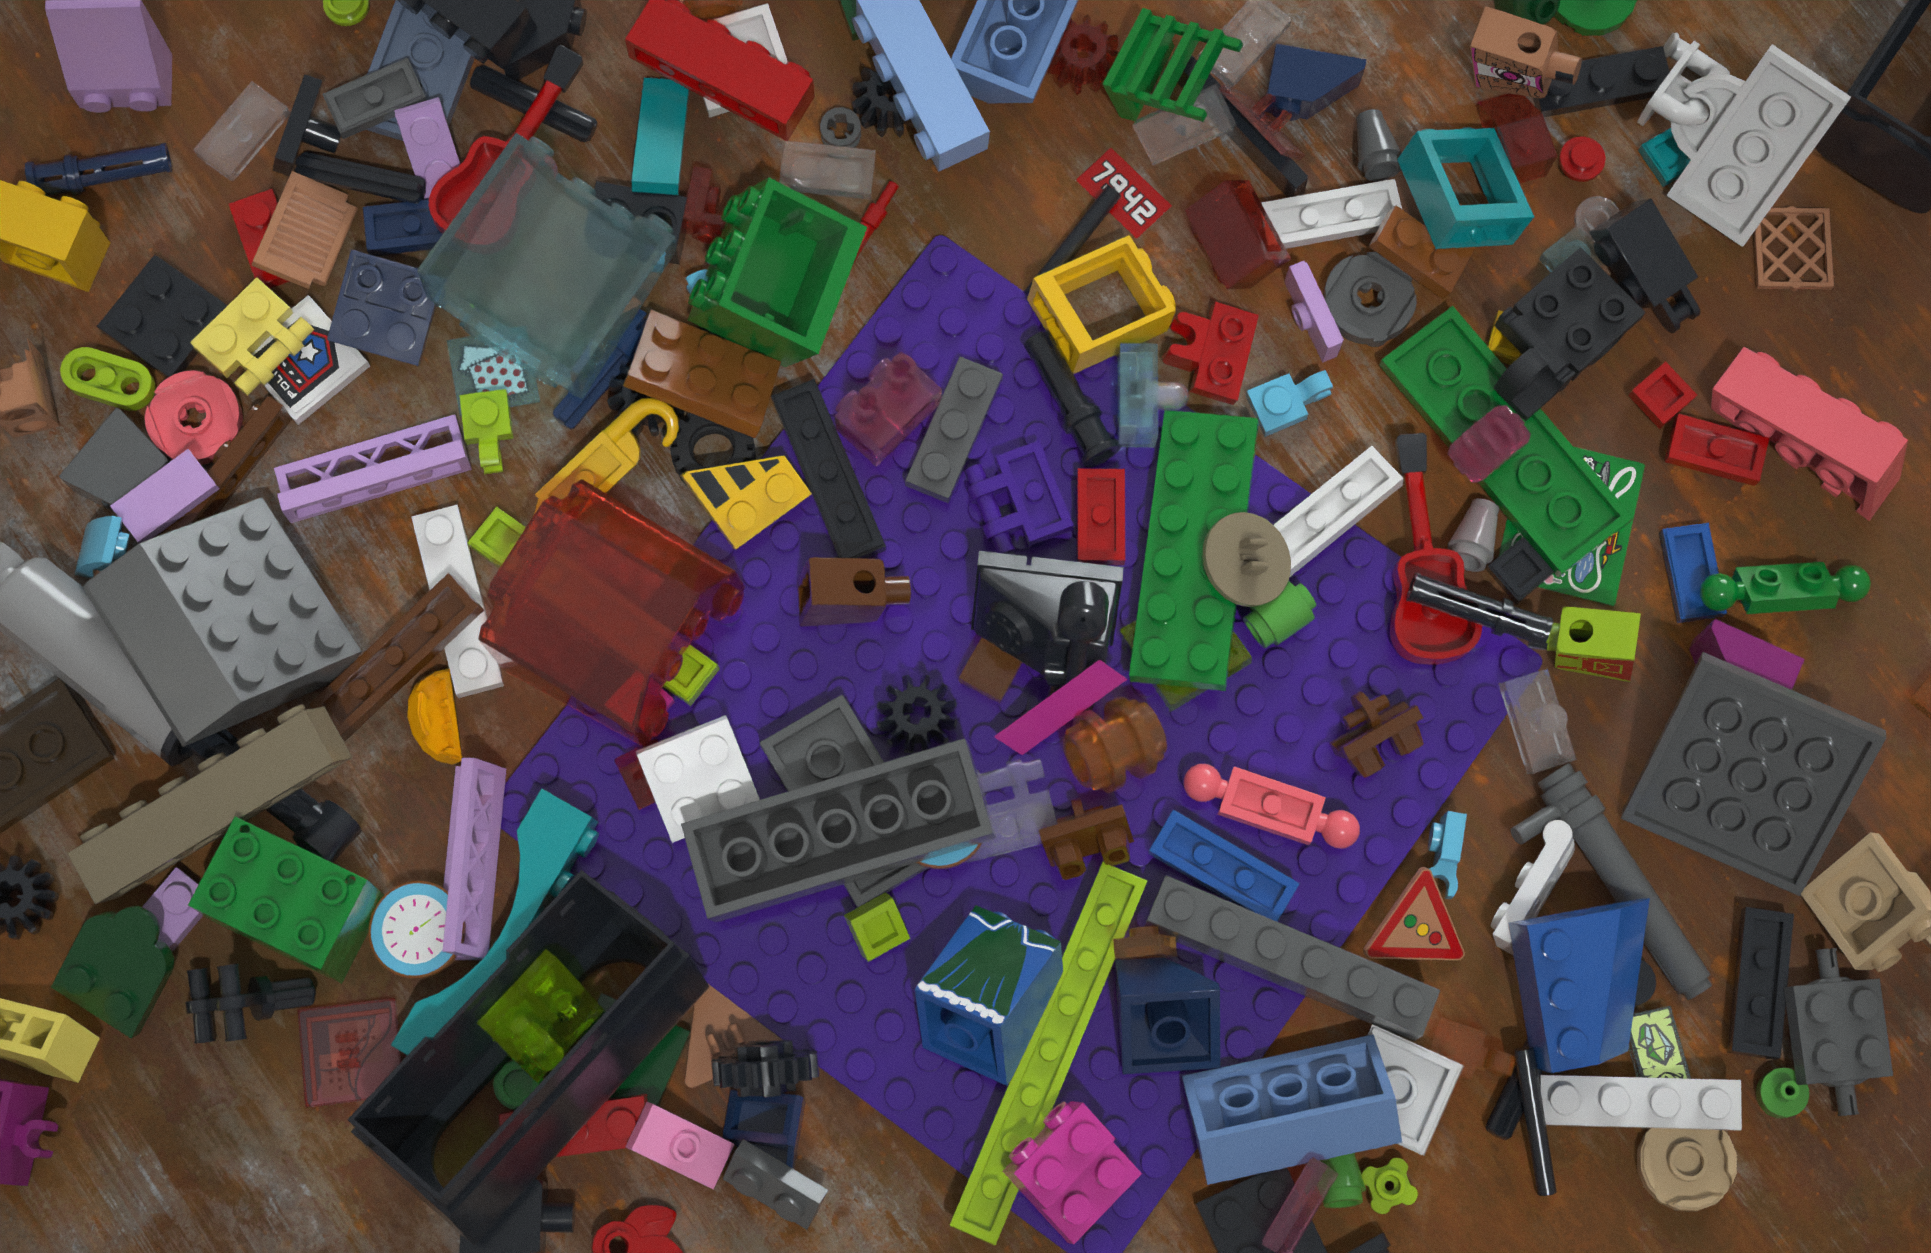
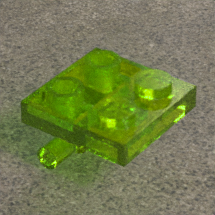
[477,949,604,1083]

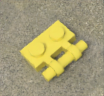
[190,277,314,396]

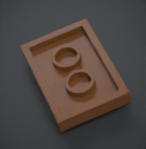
[623,310,781,438]

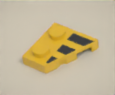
[680,455,812,549]

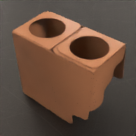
[0,338,59,437]

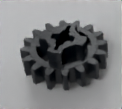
[711,1040,819,1097]

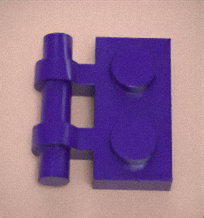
[965,440,1074,554]

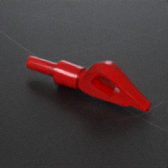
[853,181,899,264]

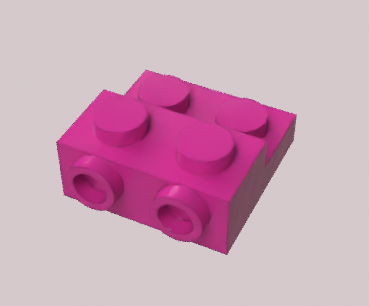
[1002,1101,1142,1244]

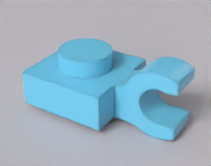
[1246,370,1333,437]
[1428,811,1467,899]

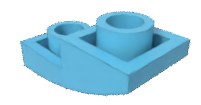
[75,516,130,578]

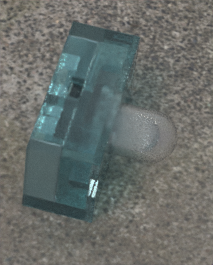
[1117,343,1189,447]

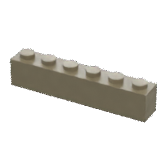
[67,704,352,904]

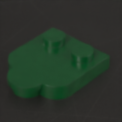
[51,906,174,1038]

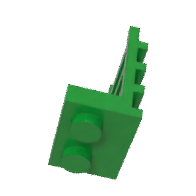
[1103,8,1243,122]

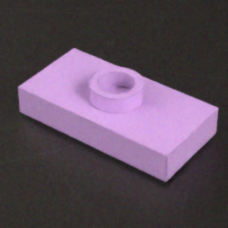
[1284,261,1344,363]

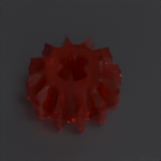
[1047,14,1119,95]

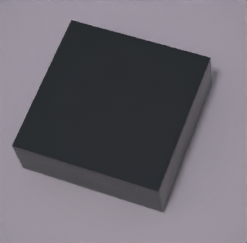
[1486,537,1554,604]

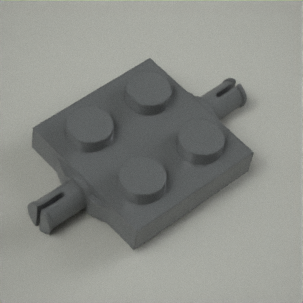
[1784,948,1893,1116]

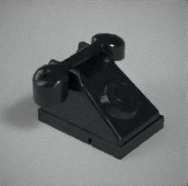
[971,551,1124,717]

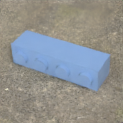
[852,0,990,172]

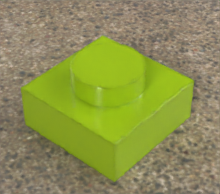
[844,892,910,962]

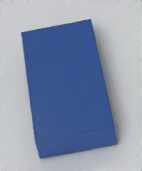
[1659,523,1727,623]

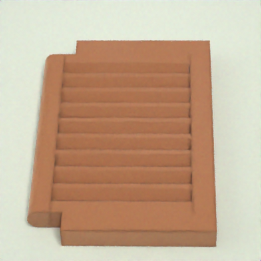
[251,171,358,289]

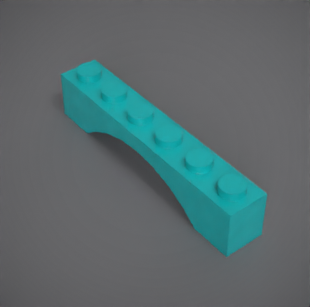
[391,789,599,1055]

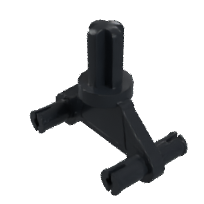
[185,964,316,1044]

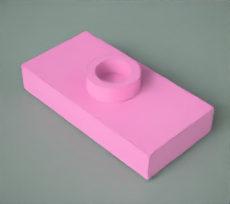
[626,1102,734,1189]

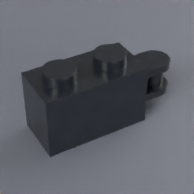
[1589,198,1700,333]

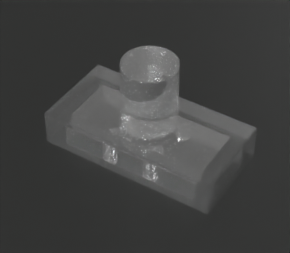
[1132,84,1237,165]
[1498,669,1577,774]

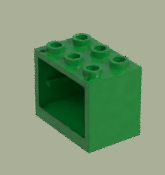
[688,177,867,367]
[188,816,384,984]

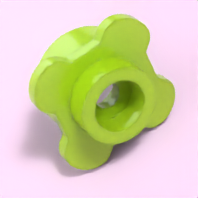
[1362,1158,1418,1214]

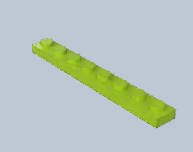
[950,862,1147,1246]

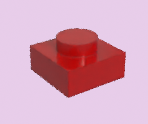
[1628,361,1697,429]

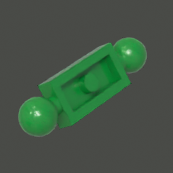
[1700,562,1871,614]

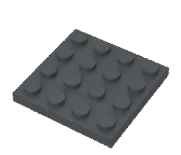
[1621,652,1886,896]

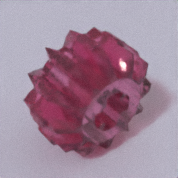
[1448,405,1531,483]

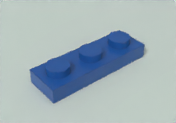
[1148,810,1300,922]

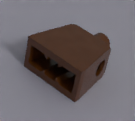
[797,557,911,626]

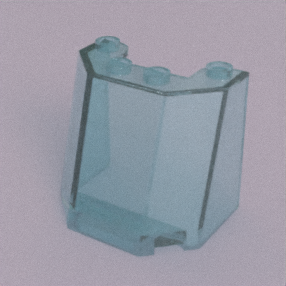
[417,133,676,399]

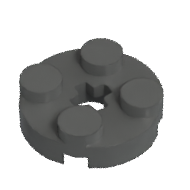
[1323,252,1417,347]

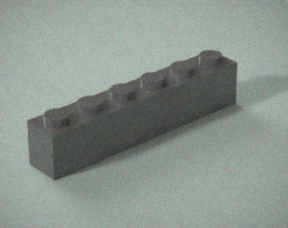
[1144,875,1440,1042]

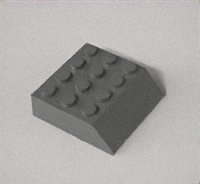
[83,497,362,747]

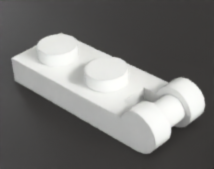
[1491,820,1575,955]

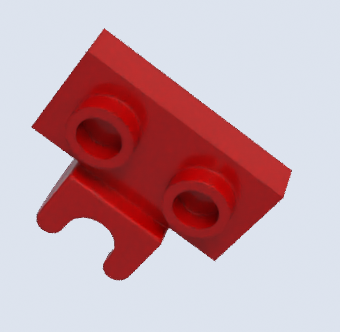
[1161,301,1259,405]

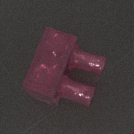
[835,351,942,467]

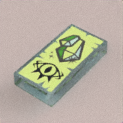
[1629,1006,1691,1079]

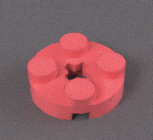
[145,370,243,465]

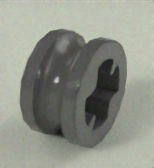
[820,107,861,154]

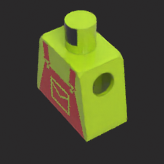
[1528,607,1641,682]

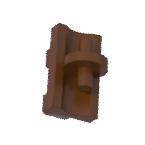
[1329,691,1424,778]
[1039,797,1134,880]

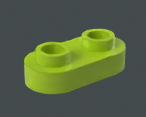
[60,347,156,411]

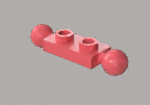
[1183,764,1360,849]

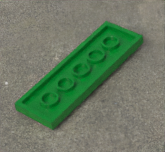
[1379,306,1634,578]
[1129,410,1259,691]

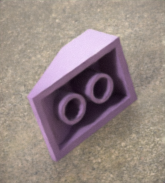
[45,0,172,113]

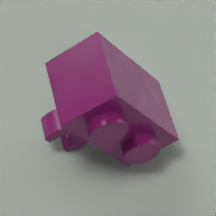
[0,1079,58,1186]

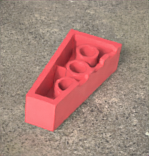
[1711,347,1908,521]

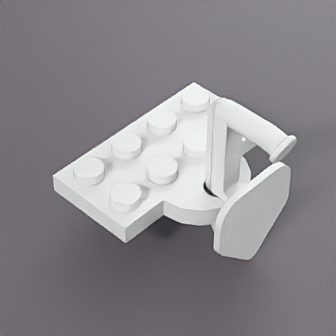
[1637,33,1851,247]

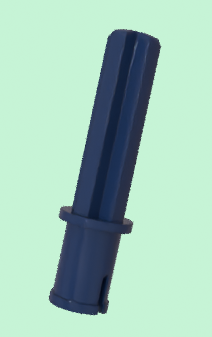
[553,309,647,430]

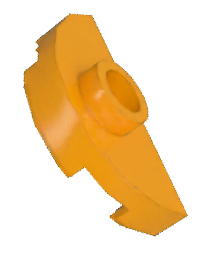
[407,669,462,765]

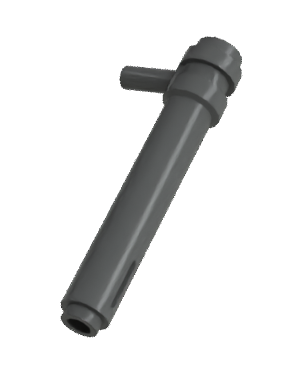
[1510,763,1712,1000]

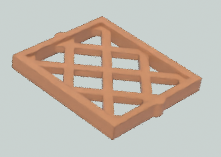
[1753,206,1834,291]

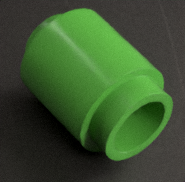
[1243,581,1317,648]

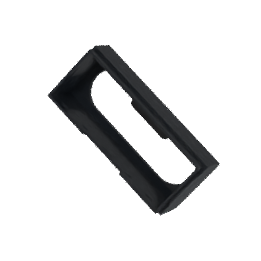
[1815,0,1931,214]
[347,870,710,1246]

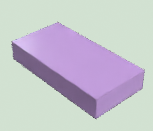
[110,449,219,543]

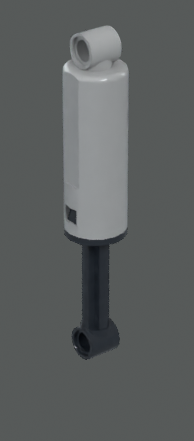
[0,542,362,863]

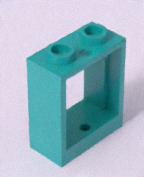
[1397,127,1534,249]

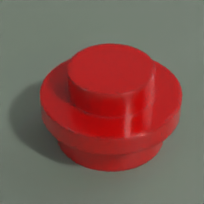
[1559,136,1606,182]

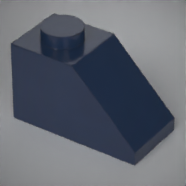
[1263,44,1366,121]

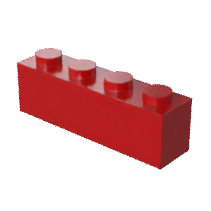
[625,0,815,142]

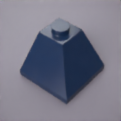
[1115,957,1221,1074]

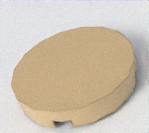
[1637,1128,1737,1211]

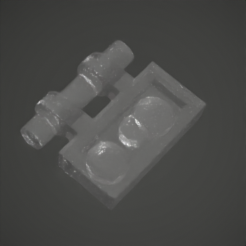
[966,759,1057,863]

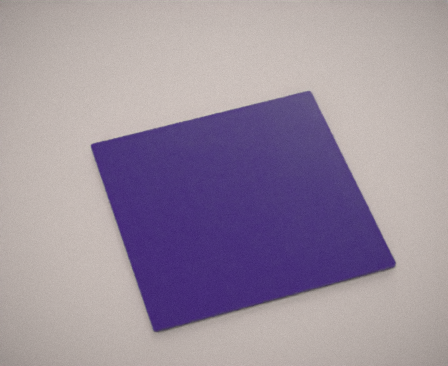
[501,235,1542,1253]

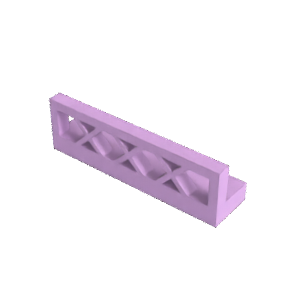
[274,414,472,523]
[442,758,506,960]

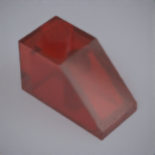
[1476,93,1557,184]

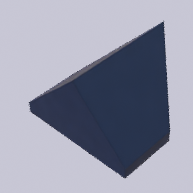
[722,1090,806,1169]

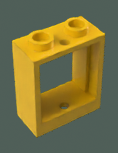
[1027,235,1176,374]

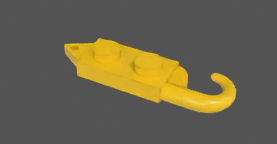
[530,398,679,532]

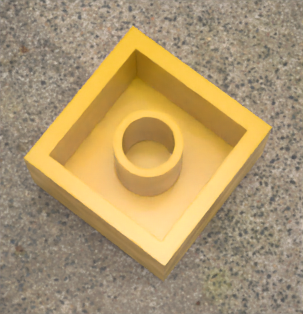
[0,180,110,292]

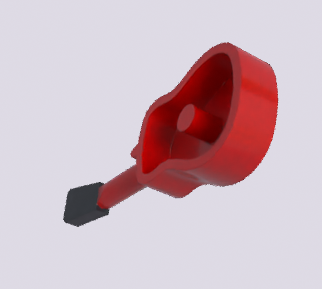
[428,45,584,253]
[1390,433,1482,665]

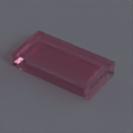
[1262,1157,1338,1253]

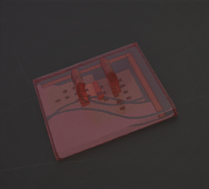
[1219,84,1305,160]
[297,998,401,1108]

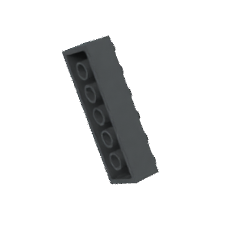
[681,738,996,922]

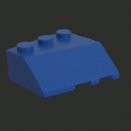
[1508,898,1650,1073]

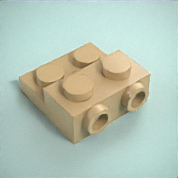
[1801,832,1931,972]

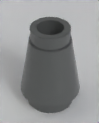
[1356,109,1402,181]

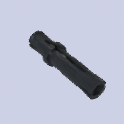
[1406,572,1553,647]

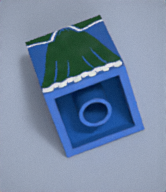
[915,905,1063,1086]

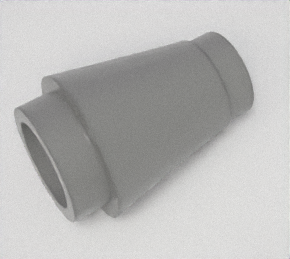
[1448,499,1499,572]

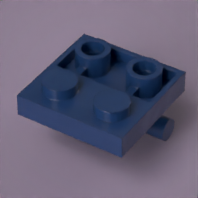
[327,250,444,366]

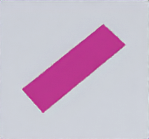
[994,660,1127,755]

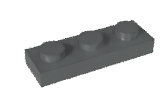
[905,357,1003,504]

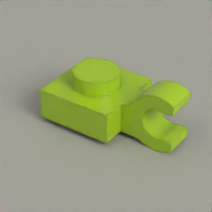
[459,389,513,474]

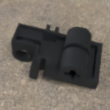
[1493,247,1646,421]

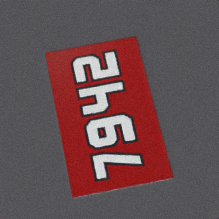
[1075,148,1172,239]

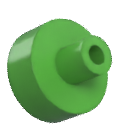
[1756,1068,1809,1119]

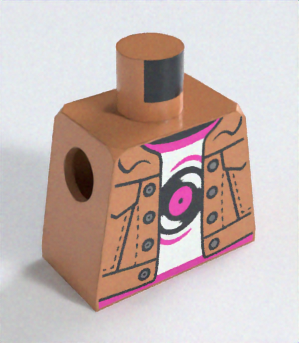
[1470,6,1582,98]

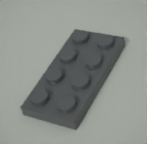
[759,694,928,908]

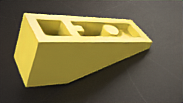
[0,998,100,1083]

